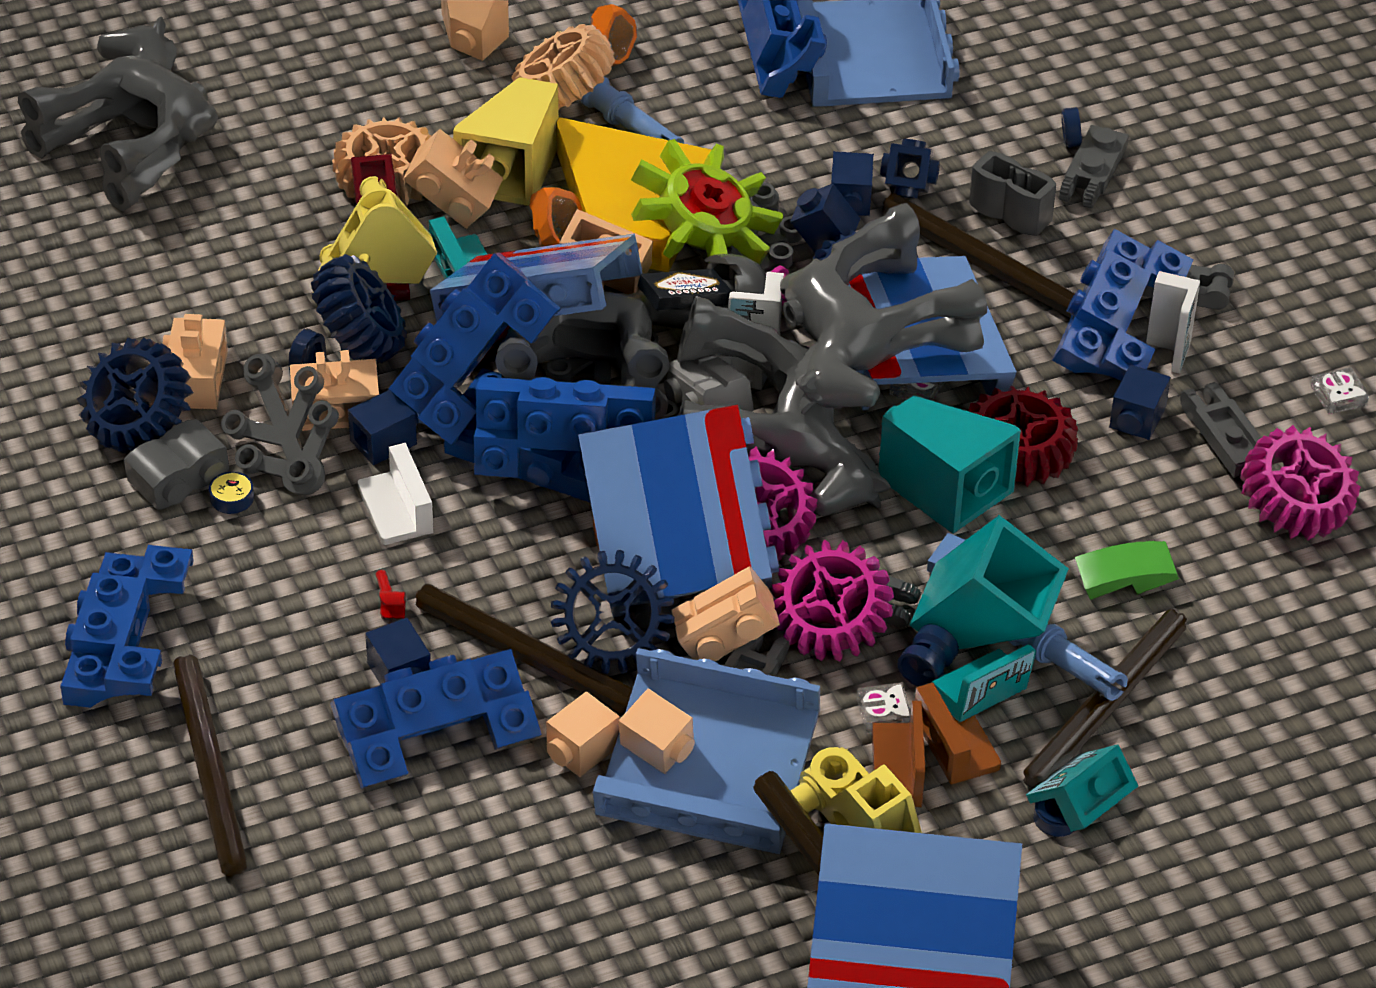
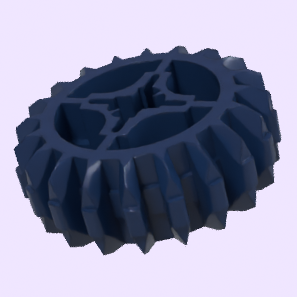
[311,254,407,364]
[77,337,194,454]
[551,550,675,674]

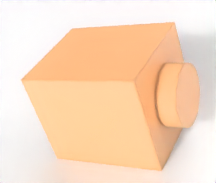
[618,688,695,774]
[546,691,620,777]

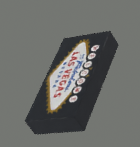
[637,269,732,311]

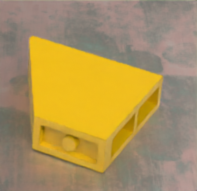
[557,117,712,272]

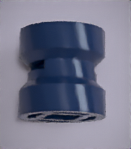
[897,624,959,687]

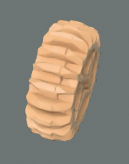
[511,24,615,110]
[332,117,432,206]

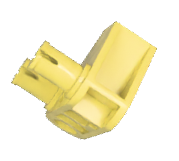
[318,176,437,284]
[767,747,922,833]

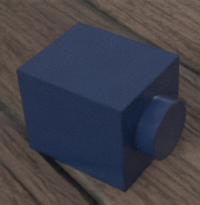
[831,151,874,216]
[790,183,861,253]
[1109,364,1171,440]
[348,390,419,465]
[365,618,431,684]

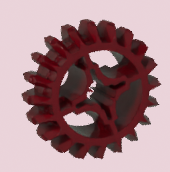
[967,384,1078,488]

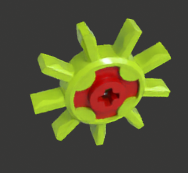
[631,139,783,265]

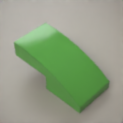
[1075,541,1179,600]

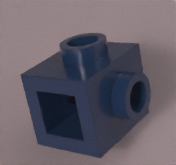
[880,139,940,199]

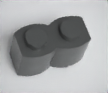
[969,151,1057,236]
[124,419,230,510]

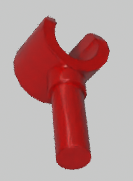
[376,570,406,619]

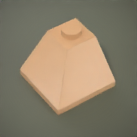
[441,0,509,61]

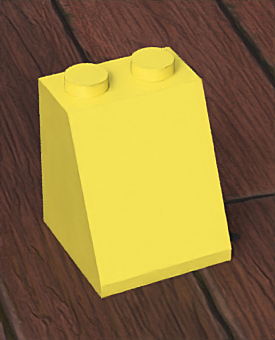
[453,77,559,206]

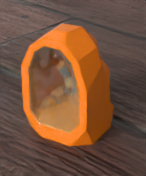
[591,4,637,67]
[529,187,582,247]

